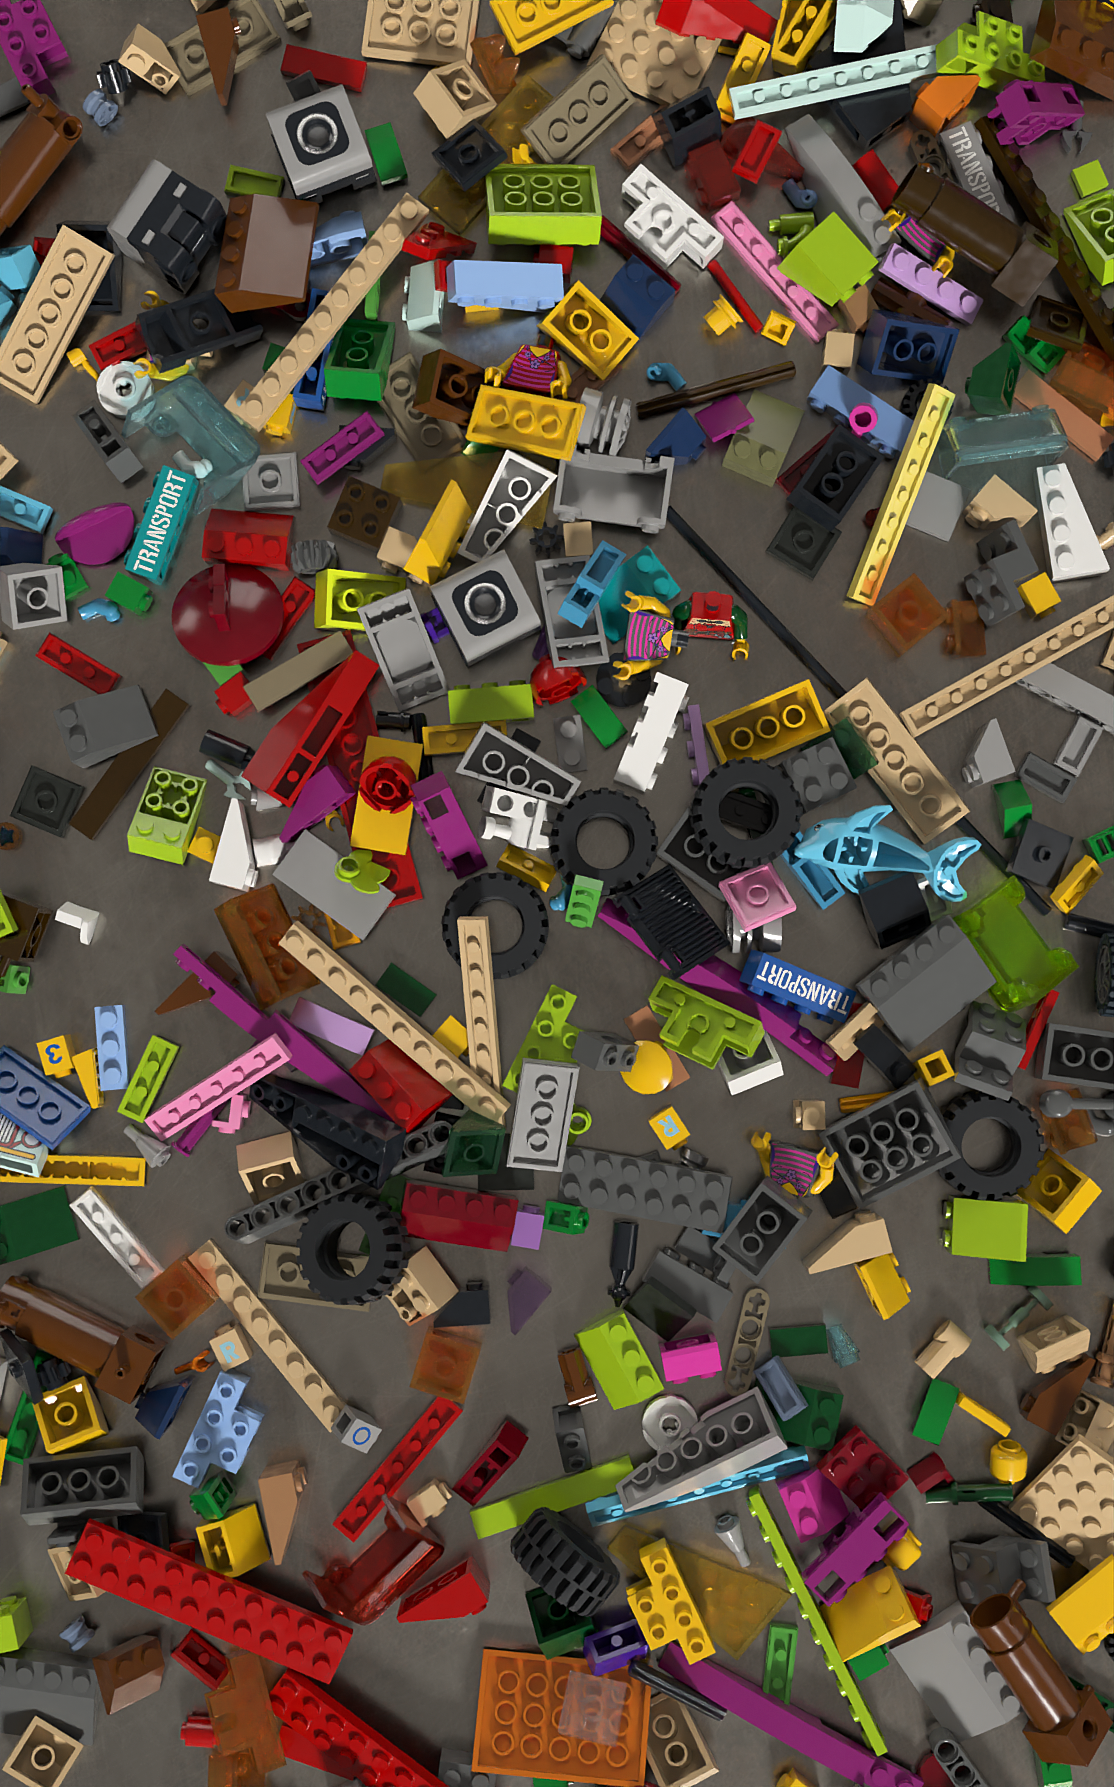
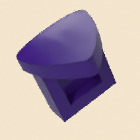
[420,608,449,644]

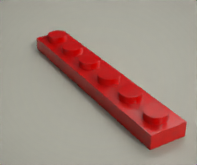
[332,1391,463,1543]

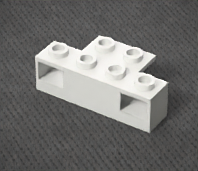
[621,164,724,270]

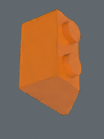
[909,75,981,139]

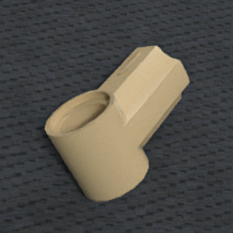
[915,1320,972,1379]

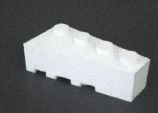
[457,449,558,563]
[1033,463,1110,583]
[613,672,689,794]

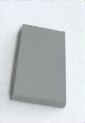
[272,829,396,940]
[506,1058,580,1172]

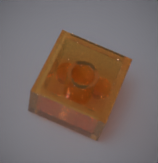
[866,573,949,656]
[135,1255,220,1340]
[409,1327,482,1404]

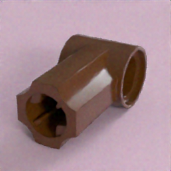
[557,1347,598,1409]

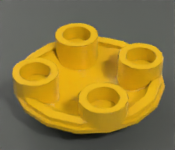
[620,1040,673,1094]

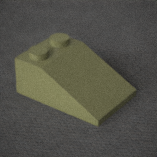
[722,389,805,487]

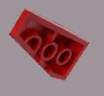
[655,0,778,44]

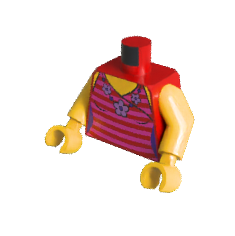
[484,335,572,399]

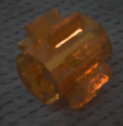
[291,904,327,937]

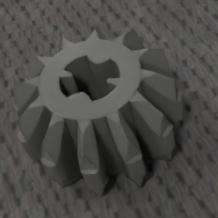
[290,539,338,575]

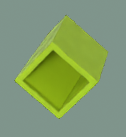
[777,211,879,307]
[942,1195,1028,1262]

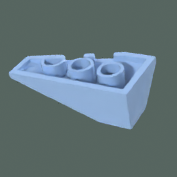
[310,211,368,267]

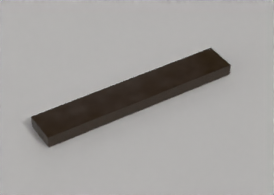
[69,688,190,840]

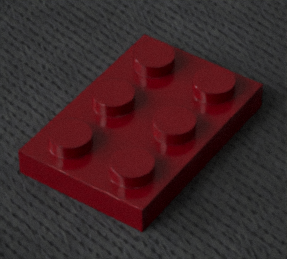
[816,1425,910,1511]

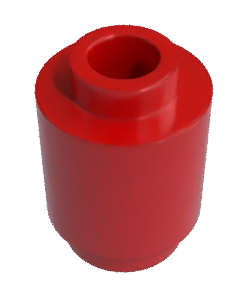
[181,1716,224,1748]

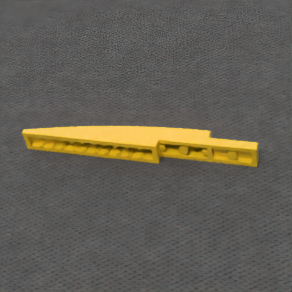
[0,1153,146,1186]

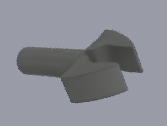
[1060,99,1092,154]

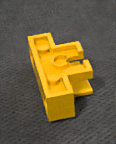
[626,1537,716,1665]

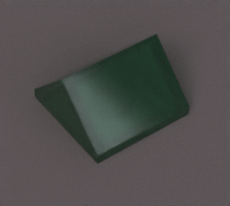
[441,1109,506,1177]

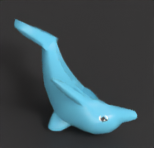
[794,805,981,902]

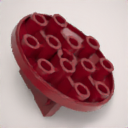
[171,564,284,666]

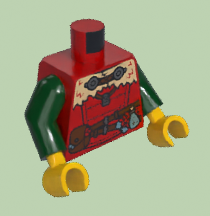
[672,591,750,660]

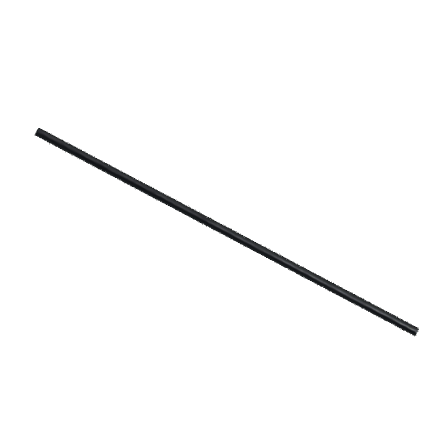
[667,505,1052,916]

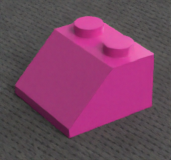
[658,1332,722,1384]
[776,1465,849,1543]

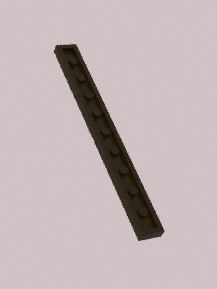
[974,116,1114,362]

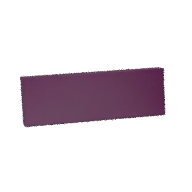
[300,411,384,485]

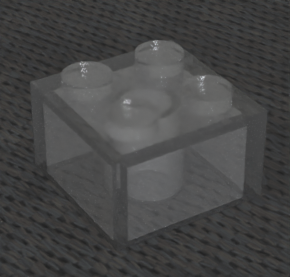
[558,1670,628,1747]

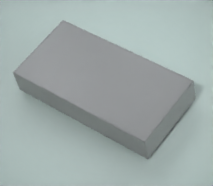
[1052,715,1104,777]

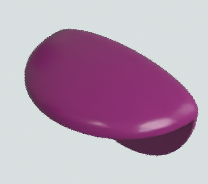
[55,502,134,565]

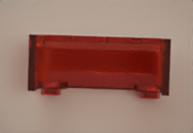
[302,1494,445,1625]

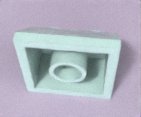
[402,259,445,333]

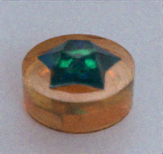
[0,822,22,851]

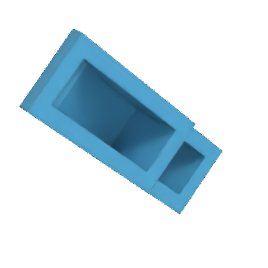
[558,540,627,628]
[780,831,845,910]

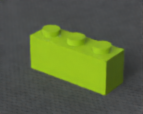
[448,680,535,724]

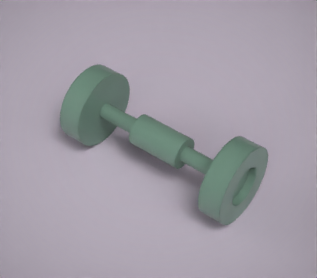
[984,1286,1053,1351]

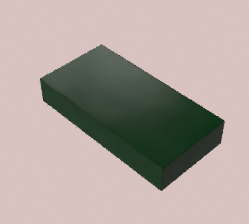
[375,962,437,1017]
[769,1323,828,1358]

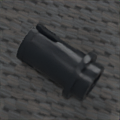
[376,710,411,732]

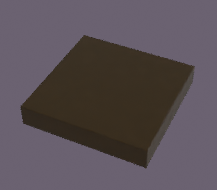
[1026,295,1088,353]

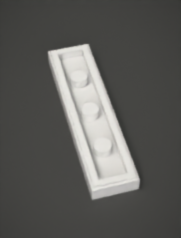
[69,1186,165,1290]

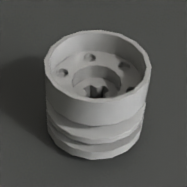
[576,387,631,456]
[725,904,782,953]

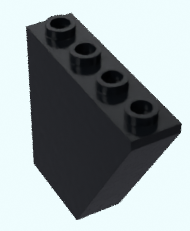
[806,0,912,152]

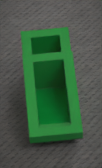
[988,1253,1082,1286]

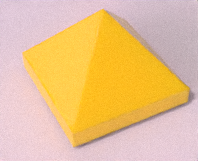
[761,310,796,346]

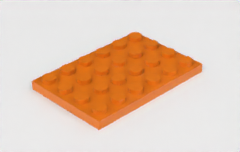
[471,1649,653,1787]

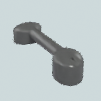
[1039,1089,1114,1118]

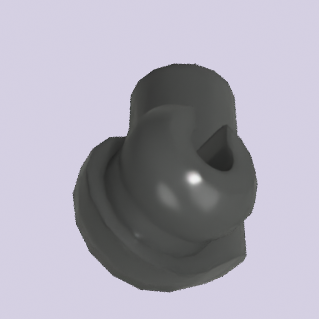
[1077,1109,1114,1137]

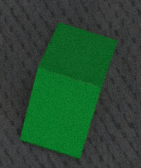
[992,779,1032,839]

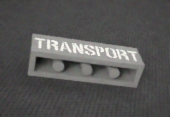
[936,121,1015,222]

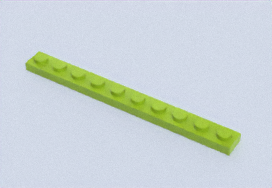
[746,1485,888,1756]

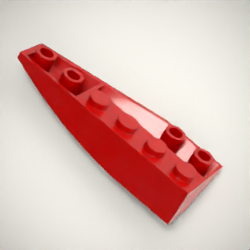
[241,650,380,808]

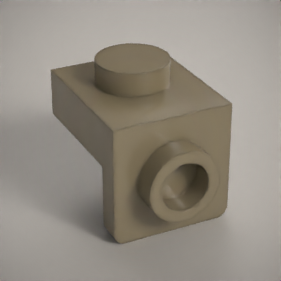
[273,0,313,31]

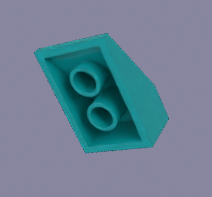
[599,545,681,645]

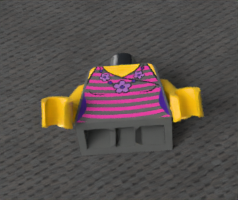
[881,209,955,278]
[613,591,689,680]
[751,1131,839,1199]

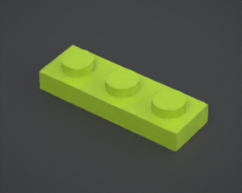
[117,1035,180,1123]

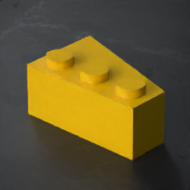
[771,0,837,76]

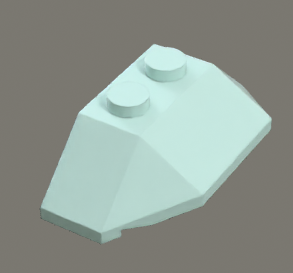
[834,0,894,53]

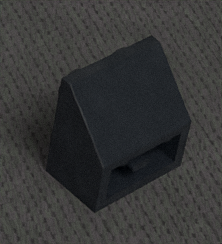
[651,86,722,167]
[858,871,932,950]

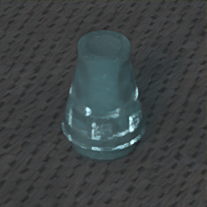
[826,1324,861,1368]

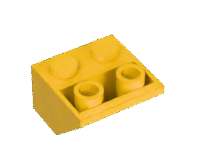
[196,1503,271,1578]

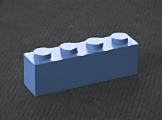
[807,365,914,460]

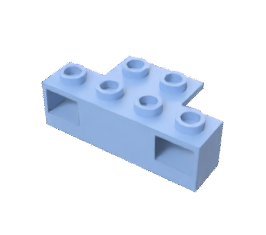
[172,1368,265,1488]

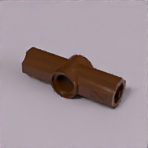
[870,277,951,325]

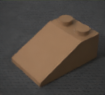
[258,1459,308,1565]

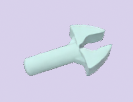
[205,759,252,800]

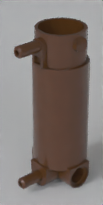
[0,84,83,236]

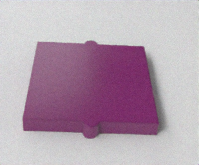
[694,392,754,443]

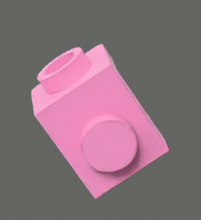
[212,1093,251,1134]

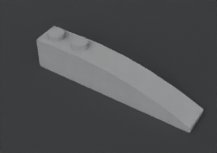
[785,113,902,266]
[615,1386,788,1512]

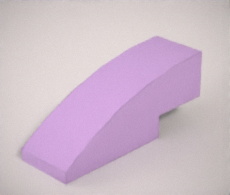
[290,997,376,1056]

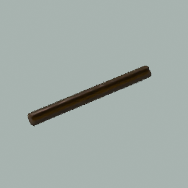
[635,361,796,419]

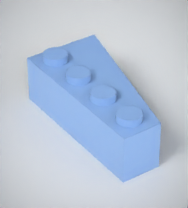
[446,260,564,313]

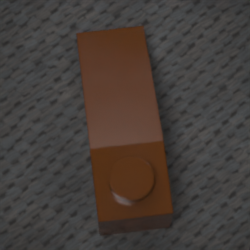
[196,7,241,106]
[155,951,242,1015]
[1020,1353,1096,1436]

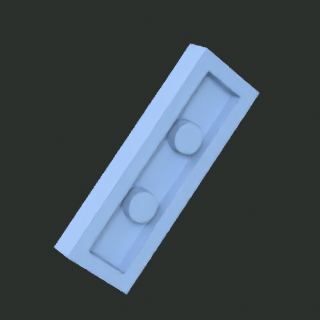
[94,1005,130,1091]

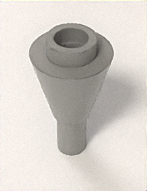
[251,787,300,811]
[123,1124,171,1168]
[714,1515,751,1567]

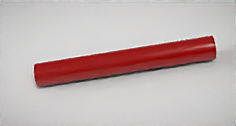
[707,259,764,333]

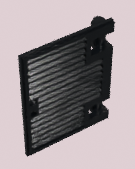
[612,864,731,981]

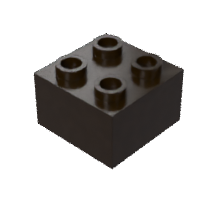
[327,476,403,554]

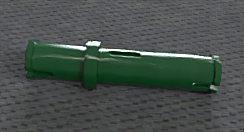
[926,1482,1013,1505]

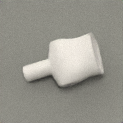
[253,834,295,867]

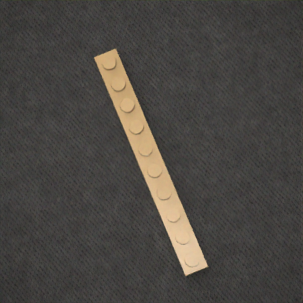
[235,193,429,432]
[899,595,1114,738]
[279,921,512,1127]

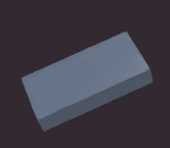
[753,1356,809,1421]

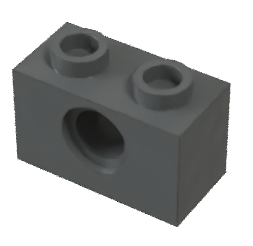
[571,1031,639,1072]

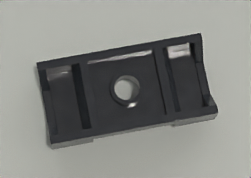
[135,288,263,374]

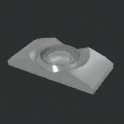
[534,555,609,668]
[356,587,450,712]

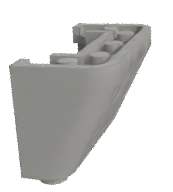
[553,444,675,533]

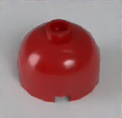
[530,654,587,706]
[359,756,417,814]

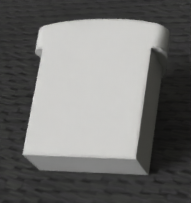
[55,902,99,945]

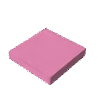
[719,862,796,932]

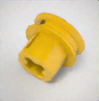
[703,294,743,336]

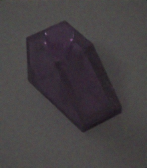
[507,1266,552,1335]

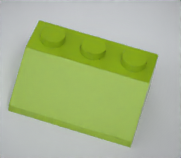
[574,1308,665,1410]

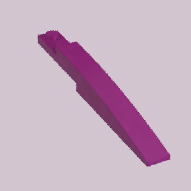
[597,898,838,1076]
[173,943,396,1124]
[657,1641,924,1787]

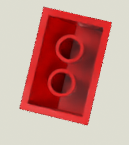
[202,508,295,571]
[348,1039,453,1133]

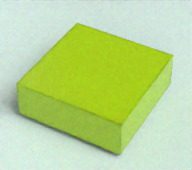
[1070,159,1109,198]

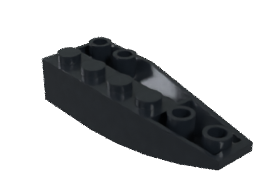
[249,1074,406,1190]

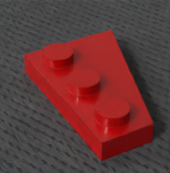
[402,222,477,260]

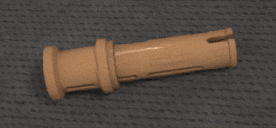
[1090,1301,1114,1389]

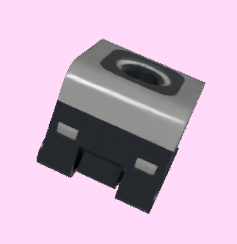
[265,84,377,204]
[107,159,227,294]
[430,549,541,667]

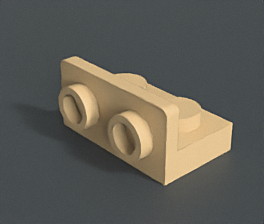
[825,1002,884,1061]

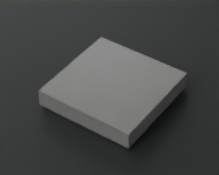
[241,452,301,512]
[906,471,970,542]

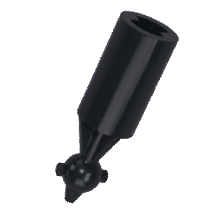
[199,729,256,769]
[607,1221,639,1307]

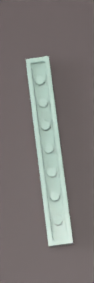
[728,44,945,120]

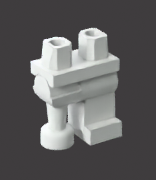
[478,785,558,850]

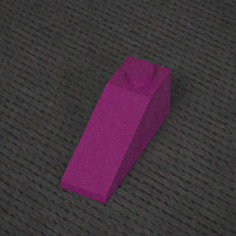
[279,764,356,843]

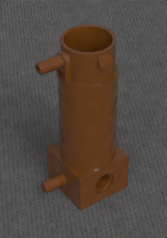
[0,1275,168,1404]
[970,1579,1113,1767]

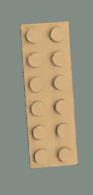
[0,225,115,404]
[823,677,970,845]

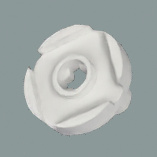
[96,361,154,419]
[641,1394,698,1451]

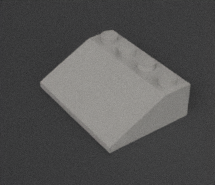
[889,1600,1024,1742]

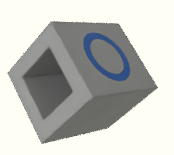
[331,1405,382,1454]

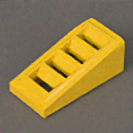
[72,1048,104,1109]

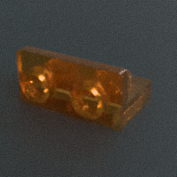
[943,599,986,659]
[1040,1087,1098,1155]

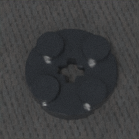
[596,653,652,709]

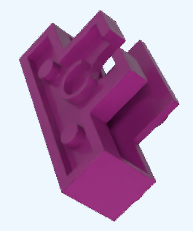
[0,0,68,96]
[987,79,1085,145]
[411,771,488,880]
[801,1492,910,1607]

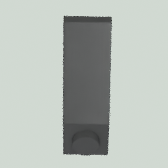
[72,400,143,483]

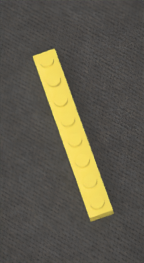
[846,383,956,606]

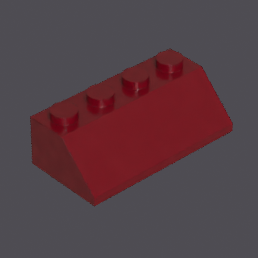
[399,1179,519,1252]

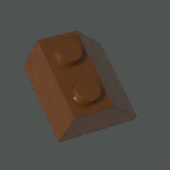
[92,1635,165,1715]

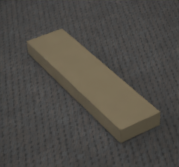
[243,631,353,712]

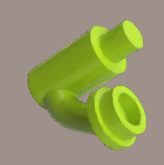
[768,212,814,258]

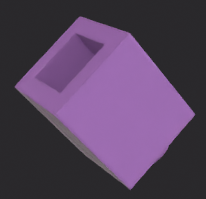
[511,1205,545,1250]

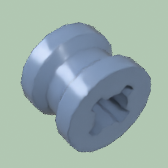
[83,89,118,126]
[58,1615,95,1653]

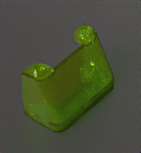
[952,875,1079,1013]

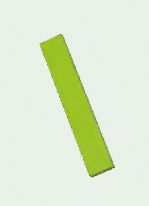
[469,1455,634,1539]

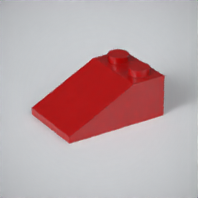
[397,1556,490,1623]

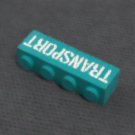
[124,465,199,585]

